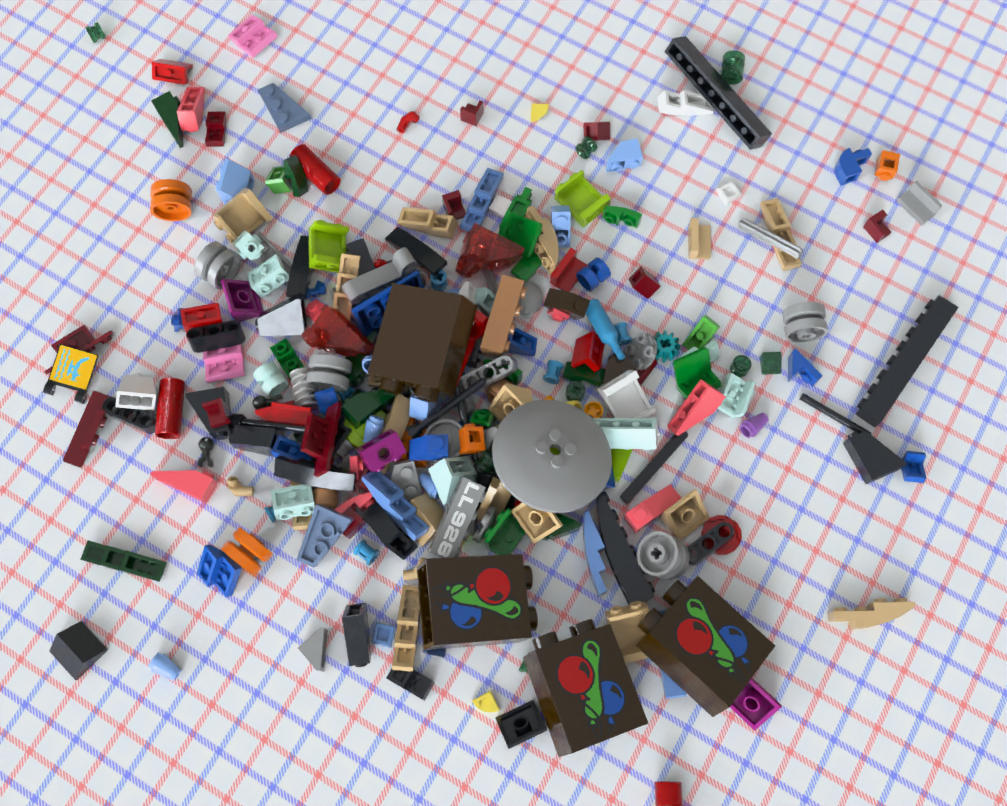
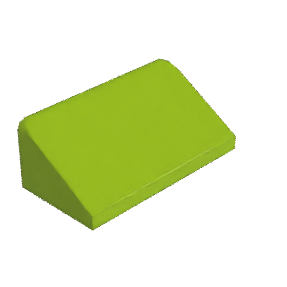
[611,449,633,482]

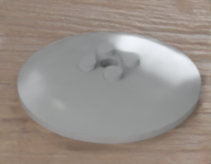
[492,400,612,513]

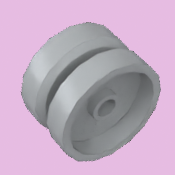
[194,241,242,290]
[782,302,828,342]
[305,354,353,392]
[424,419,466,464]
[637,531,690,580]

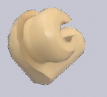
[227,476,254,496]
[403,558,426,580]

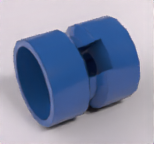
[576,257,611,292]

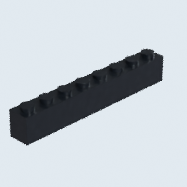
[664,36,772,150]
[855,295,959,427]

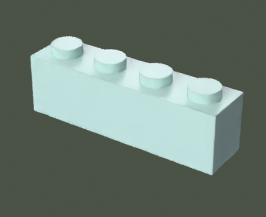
[592,418,658,450]

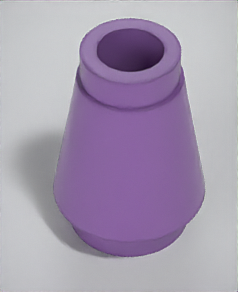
[740,413,769,438]

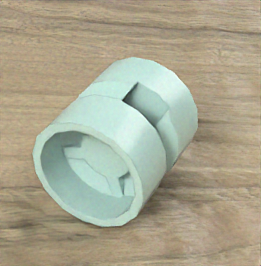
[253,362,289,398]

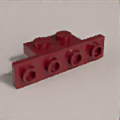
[44,325,114,375]
[63,391,111,468]
[300,402,342,477]

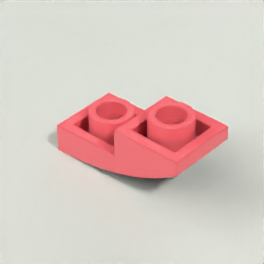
[335,492,376,513]

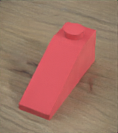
[177,87,205,132]
[667,379,726,436]
[150,470,218,504]
[624,484,681,534]

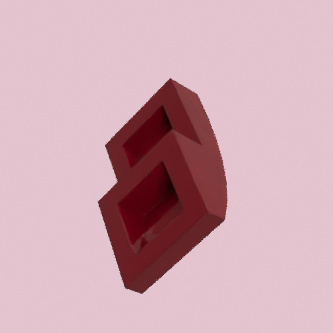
[205,111,226,147]

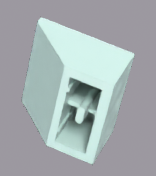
[428,456,477,505]

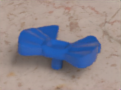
[304,280,326,300]

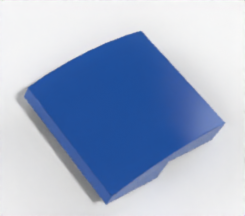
[196,544,242,598]

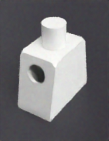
[115,373,156,410]

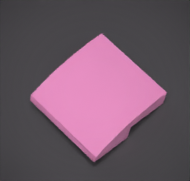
[228,15,278,58]
[203,344,245,383]

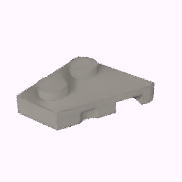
[390,459,422,500]

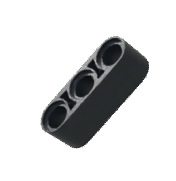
[186,320,246,353]
[102,397,156,434]
[688,522,735,566]

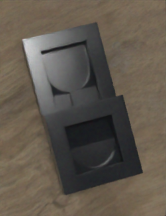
[386,669,435,701]

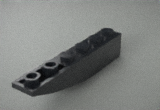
[596,491,655,605]

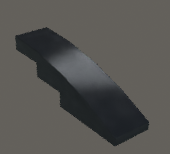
[385,227,447,276]
[286,236,314,299]
[274,455,357,492]

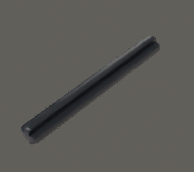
[620,431,688,504]

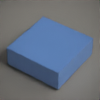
[371,622,397,648]

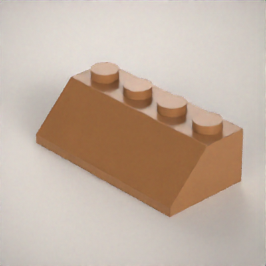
[480,275,527,357]

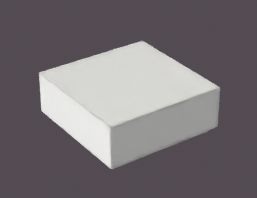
[716,181,742,205]
[489,194,512,218]

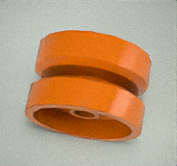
[150,179,192,221]
[220,526,274,576]

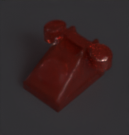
[455,223,525,278]
[302,304,375,357]

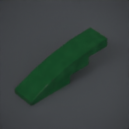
[80,540,167,582]

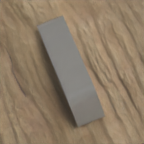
[342,247,417,305]
[447,356,518,416]

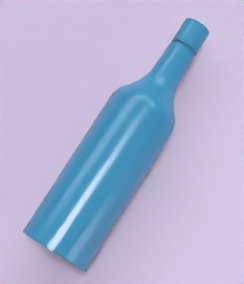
[586,299,625,360]

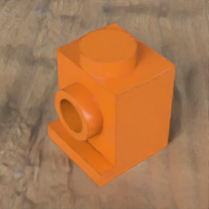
[874,150,900,181]
[458,423,485,454]

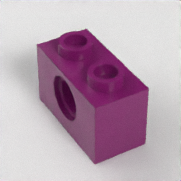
[356,429,406,472]

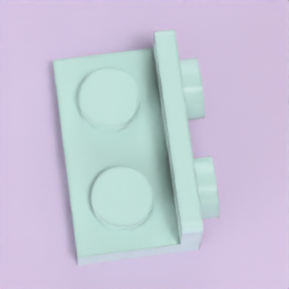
[247,254,290,298]
[271,484,315,520]

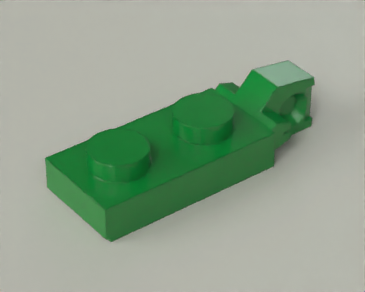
[499,187,532,228]

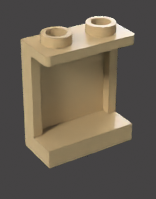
[212,188,273,244]
[605,601,650,664]

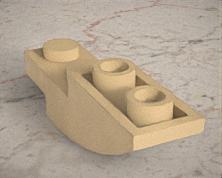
[524,206,559,275]
[827,598,915,630]

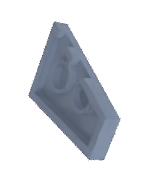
[258,83,312,133]
[296,504,354,568]

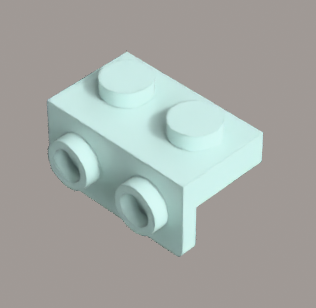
[717,373,756,418]

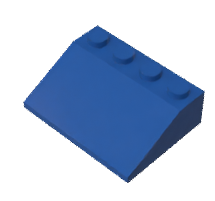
[351,270,424,339]

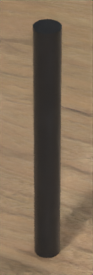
[799,393,872,434]

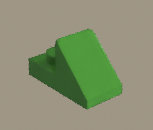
[265,166,291,194]
[682,315,720,350]

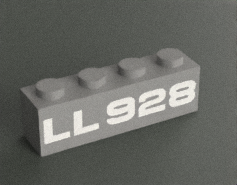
[428,477,486,558]

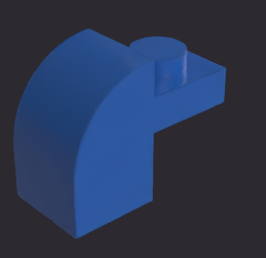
[834,148,872,186]

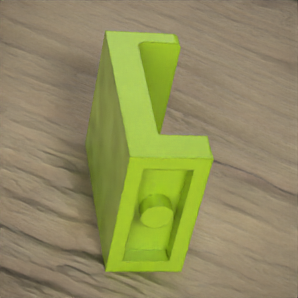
[555,170,611,228]
[309,220,349,273]

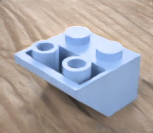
[216,158,255,205]

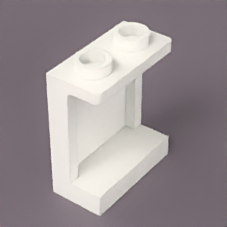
[597,370,657,418]

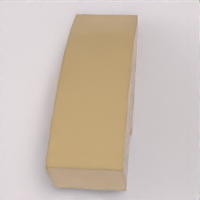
[397,207,458,239]

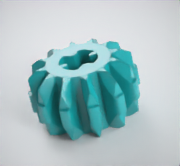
[653,330,681,363]

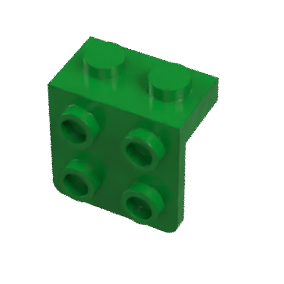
[494,211,542,258]
[673,347,722,399]
[484,508,526,555]

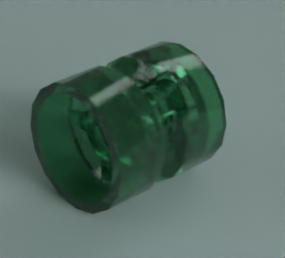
[720,51,745,85]

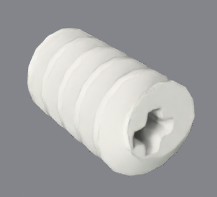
[289,368,318,408]

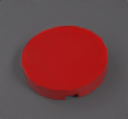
[701,515,742,555]

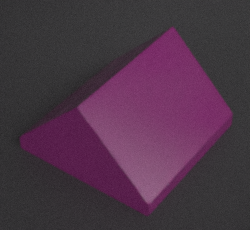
[221,279,263,322]
[730,678,782,731]

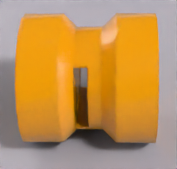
[584,401,603,418]

